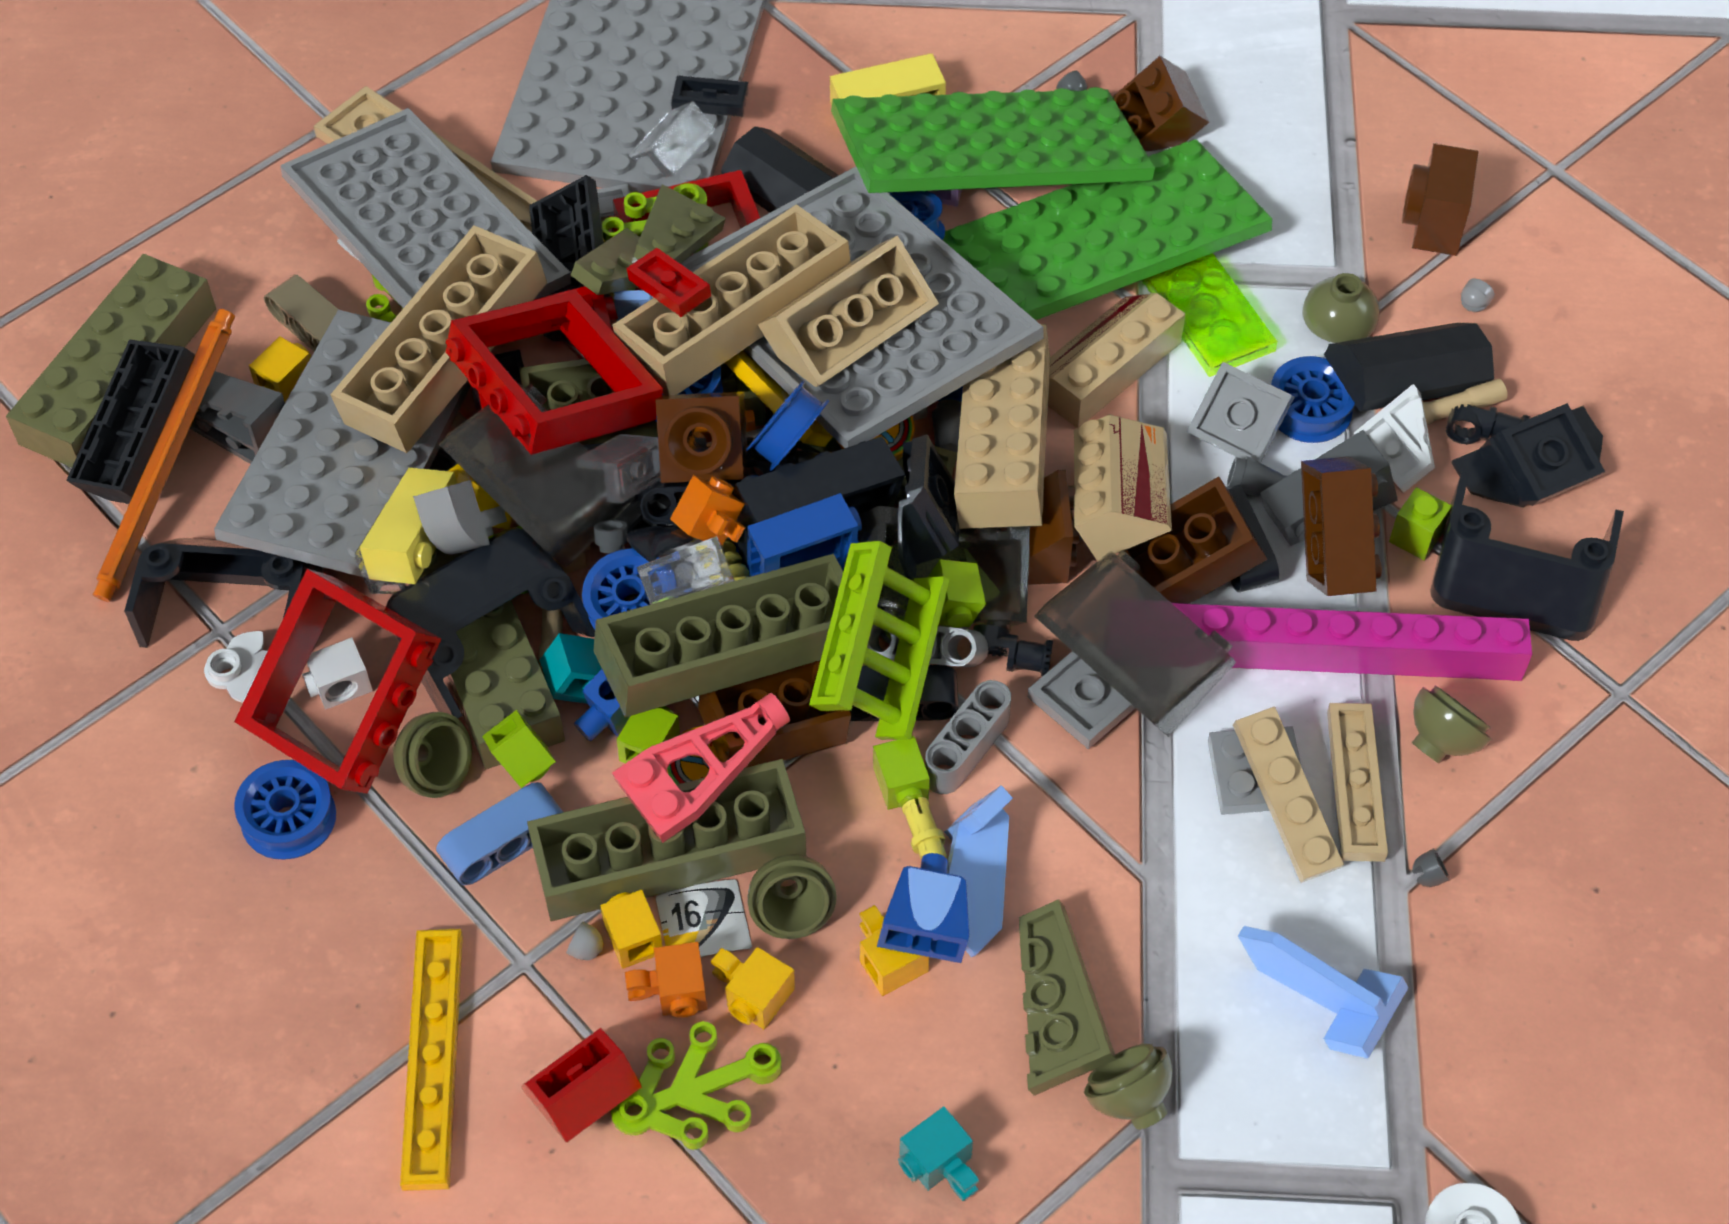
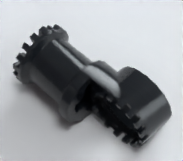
[1446,404,1530,444]
[970,624,1053,676]

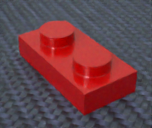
[626,247,712,317]

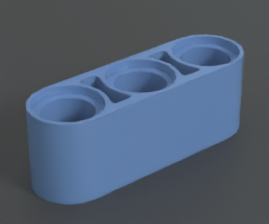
[436,782,563,886]

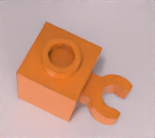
[670,475,745,548]
[625,942,707,1018]

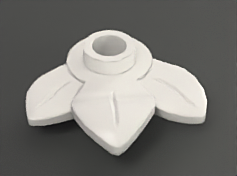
[204,631,268,703]

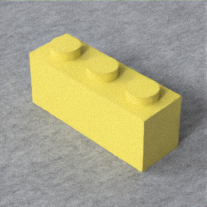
[830,53,946,105]
[359,468,457,584]

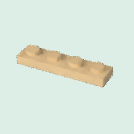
[1327,703,1388,862]
[1233,706,1344,883]

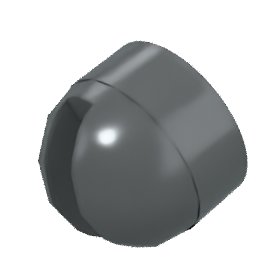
[1056,71,1088,91]
[1412,849,1450,887]

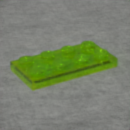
[1141,253,1278,377]

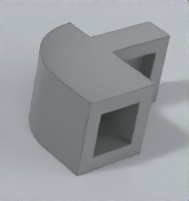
[413,480,507,555]

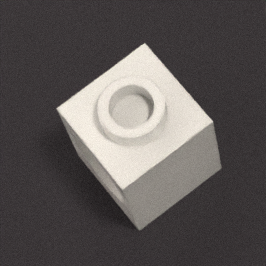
[302,638,373,710]

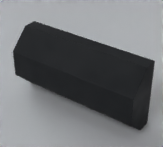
[721,126,839,213]
[529,175,610,341]
[1324,323,1494,412]
[66,339,195,504]

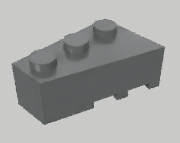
[190,371,285,464]
[1260,430,1398,546]

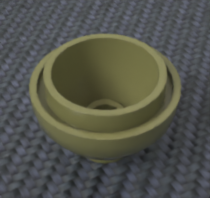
[1302,273,1379,343]
[1412,685,1492,763]
[393,712,472,798]
[747,854,837,939]
[1084,1044,1173,1130]

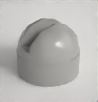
[1461,278,1495,312]
[566,921,603,960]

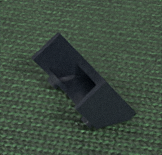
[1430,471,1624,641]
[386,527,595,719]
[124,538,322,648]

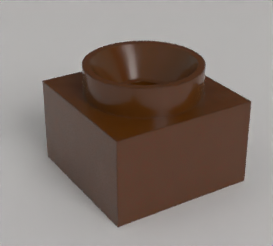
[1402,143,1479,256]
[656,392,749,483]

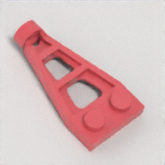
[612,693,790,843]

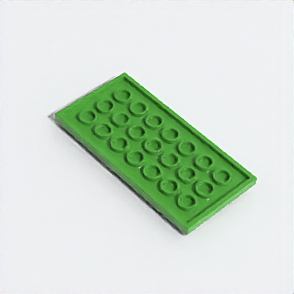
[831,87,1155,193]
[943,139,1273,320]

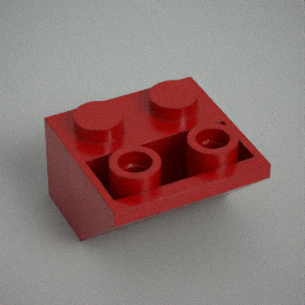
[521,1028,642,1143]

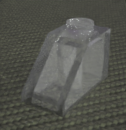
[636,536,736,604]

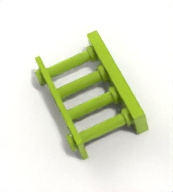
[809,541,950,740]

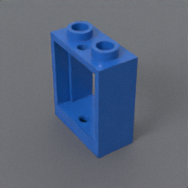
[747,493,862,577]

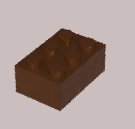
[1301,456,1382,596]
[1119,476,1268,604]
[698,660,851,768]

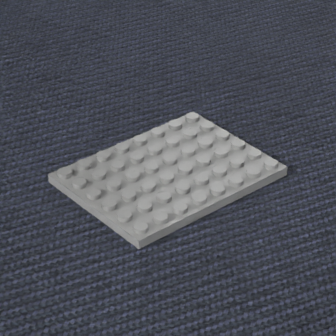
[491,0,766,193]
[681,166,1044,448]

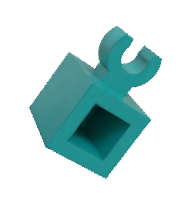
[539,633,602,704]
[898,1106,979,1202]

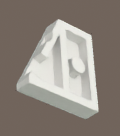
[1354,384,1435,493]

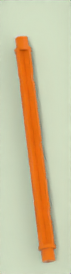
[93,309,235,602]

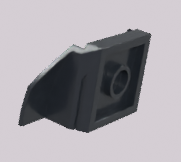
[1451,403,1605,507]
[898,434,960,581]

